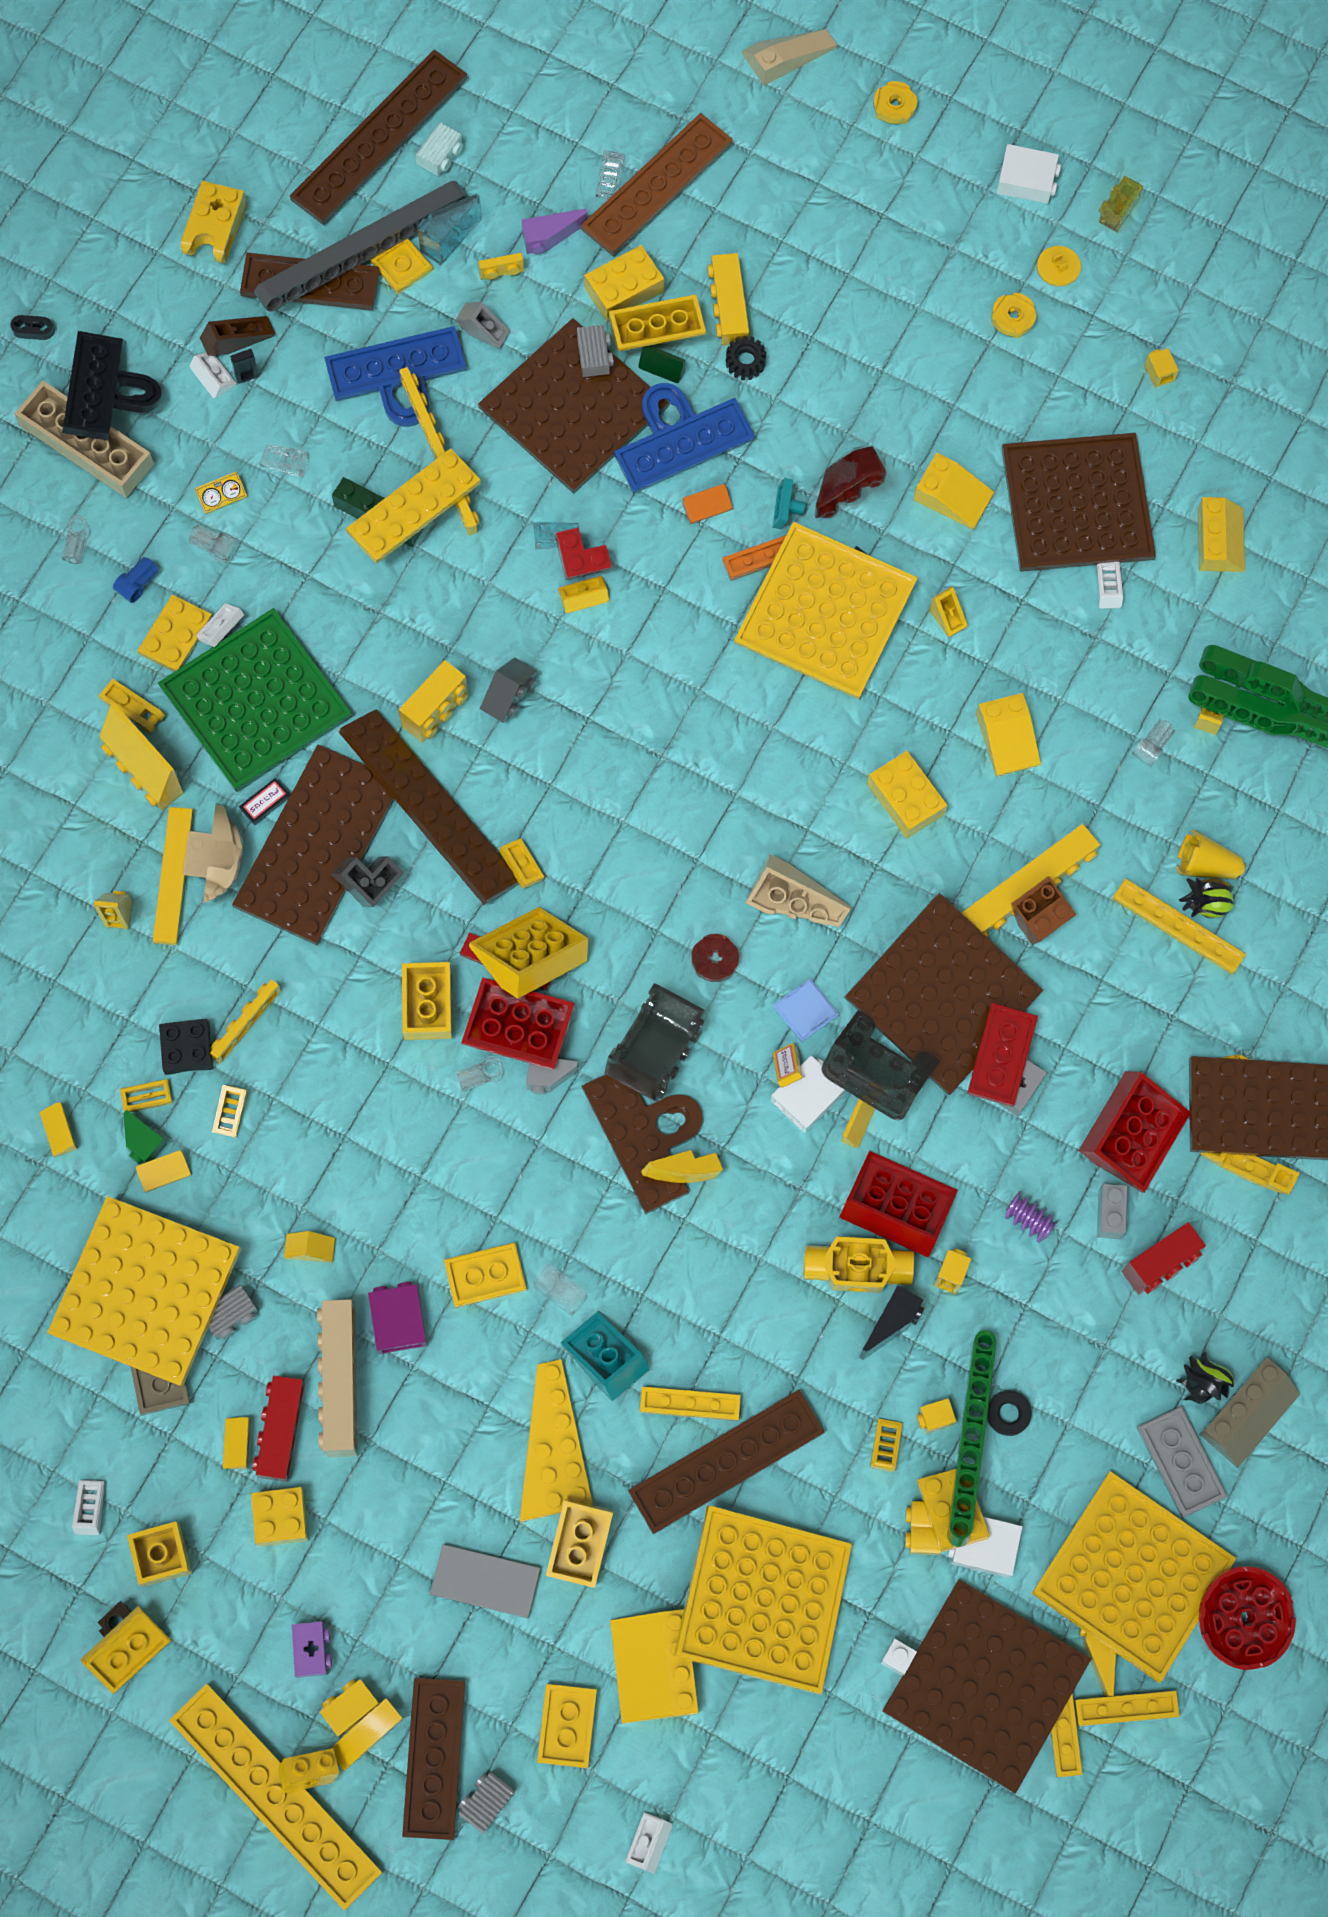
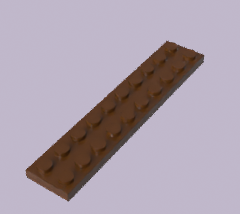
[290,49,468,225]
[339,709,519,905]

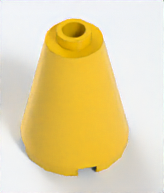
[1176,829,1245,879]

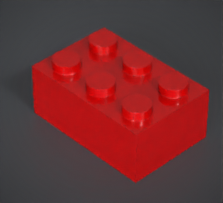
[1121,1222,1206,1295]

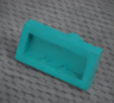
[772,478,805,529]

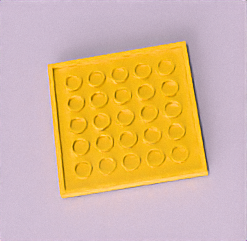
[734,522,918,700]
[47,1196,242,1387]
[1031,1471,1237,1683]
[674,1505,852,1695]

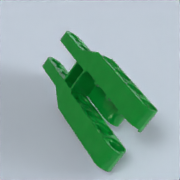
[1188,645,1328,748]

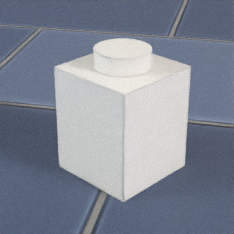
[880,1639,917,1676]

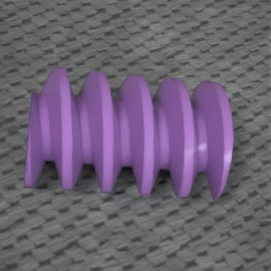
[1005,1191,1059,1243]

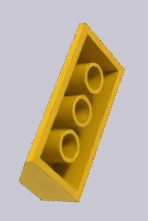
[609,294,706,351]

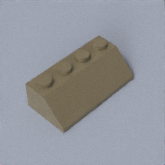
[1199,1357,1300,1468]

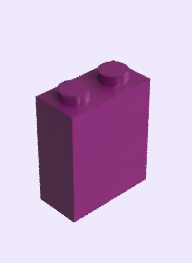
[368,1282,427,1355]

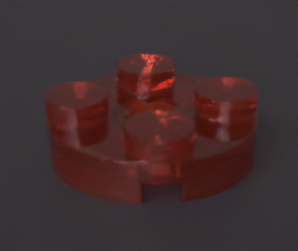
[691,934,739,982]

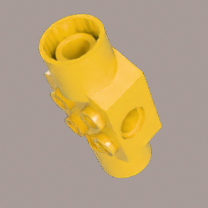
[803,1236,914,1293]

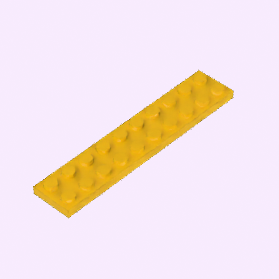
[169,1683,383,1911]

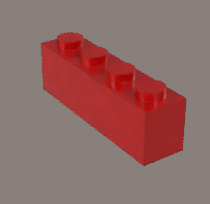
[253,1375,305,1482]

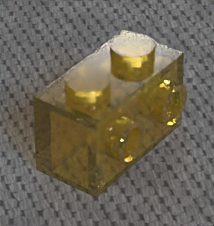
[1099,176,1144,233]

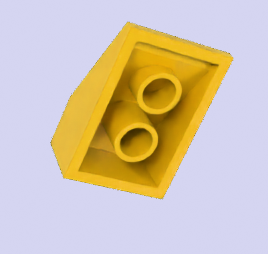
[913,452,994,530]
[976,693,1041,777]

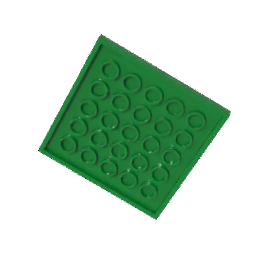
[158,608,352,792]

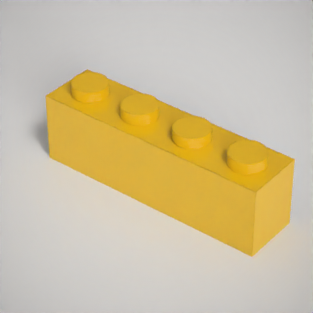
[707,253,749,345]

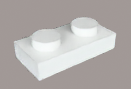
[196,603,244,647]

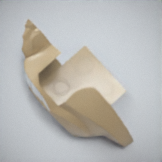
[183,803,243,903]

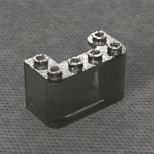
[604,983,705,1101]
[821,1010,940,1120]

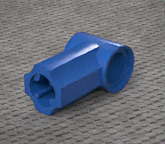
[113,557,159,603]

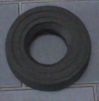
[987,1391,1032,1436]

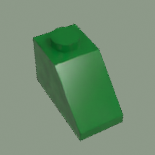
[123,1110,167,1165]

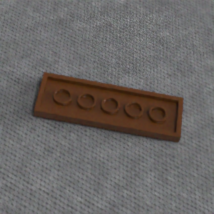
[240,252,379,310]
[402,1678,465,1840]

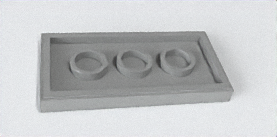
[1137,1406,1228,1518]
[430,1545,540,1619]

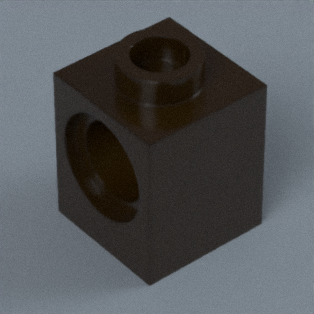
[97,1601,132,1637]

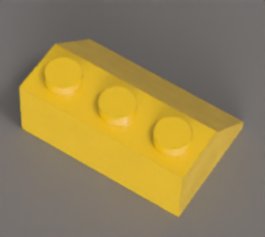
[1197,497,1245,572]

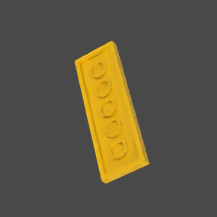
[346,448,481,564]

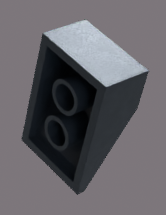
[859,1285,925,1360]

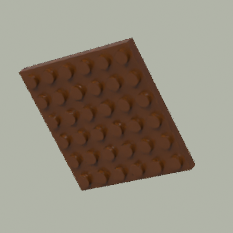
[478,318,669,494]
[1001,433,1156,571]
[844,893,1043,1095]
[882,1579,1091,1794]

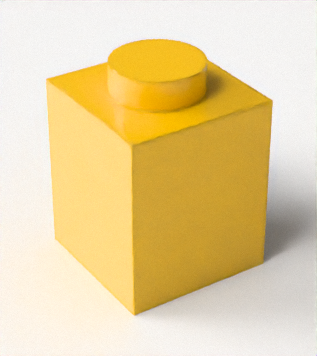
[1144,348,1179,388]
[916,1398,957,1434]

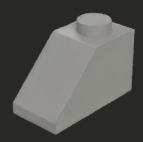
[455,302,510,348]
[526,1059,578,1094]

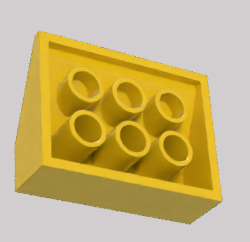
[99,702,183,811]
[469,907,588,999]
[610,1609,698,1724]

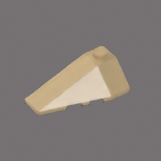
[741,29,837,86]
[745,854,851,927]

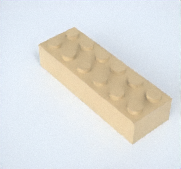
[14,381,154,498]
[317,1300,358,1457]

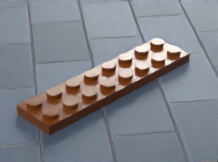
[581,113,733,256]

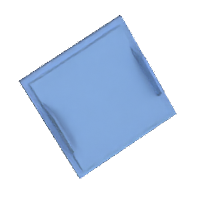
[773,978,839,1042]

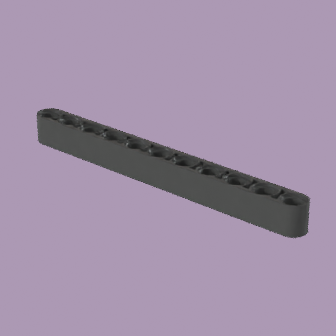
[254,181,470,312]

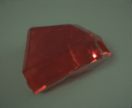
[814,445,886,518]

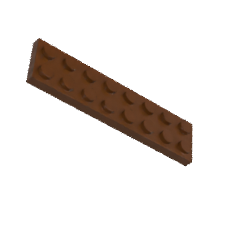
[628,1390,825,1535]

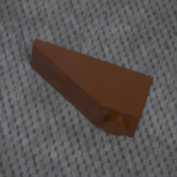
[200,316,275,356]

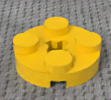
[873,81,917,124]
[991,293,1036,338]

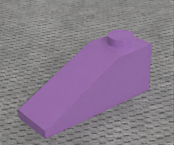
[521,209,587,254]

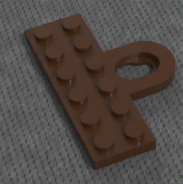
[582,1065,702,1215]

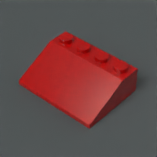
[461,977,575,1070]
[1078,1071,1189,1193]
[839,1151,958,1258]

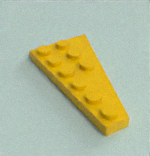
[519,1359,593,1523]

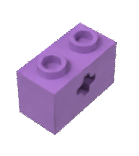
[292,1621,332,1678]

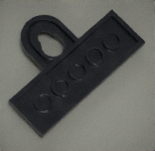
[62,331,162,441]

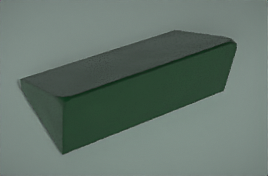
[638,345,685,383]

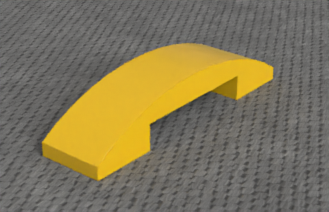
[1200,1153,1300,1195]

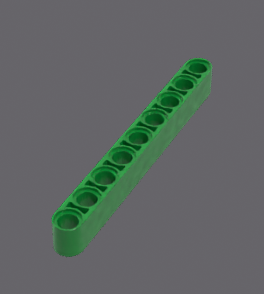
[947,1330,996,1547]

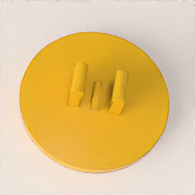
[1037,246,1081,287]

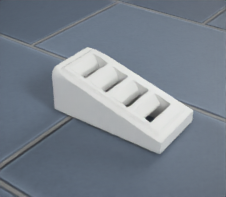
[1096,562,1123,609]
[72,1480,105,1535]

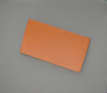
[682,484,733,524]

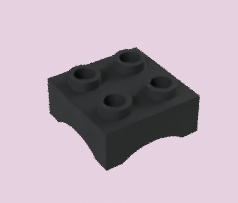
[159,1019,213,1075]

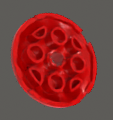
[1199,1566,1296,1670]

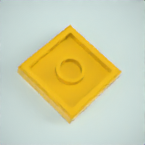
[371,239,433,295]

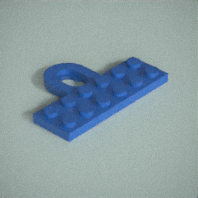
[324,326,466,427]
[614,383,755,494]

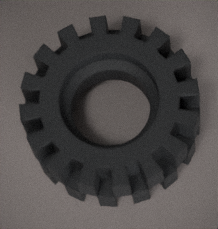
[725,336,766,380]

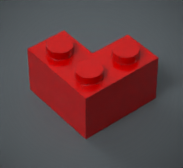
[554,527,612,580]

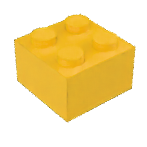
[251,1487,309,1547]
[127,1521,192,1587]

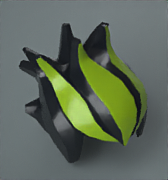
[1179,878,1234,919]
[1176,1352,1234,1405]

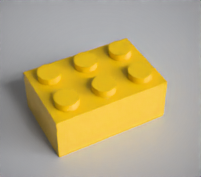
[584,245,664,322]
[399,660,468,743]
[867,751,948,839]
[402,962,452,1040]
[546,1498,614,1588]

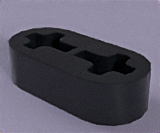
[10,315,55,340]

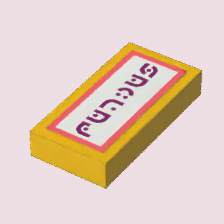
[773,1042,803,1088]

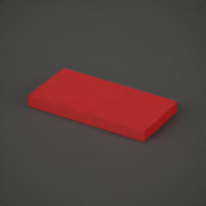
[967,1003,1038,1107]

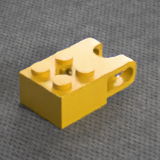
[181,181,247,264]

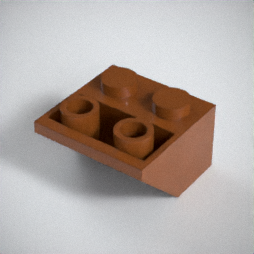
[1011,876,1076,945]

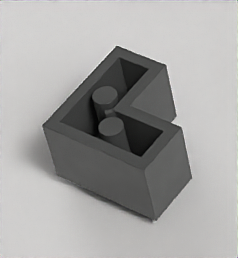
[480,657,538,723]
[331,856,404,907]

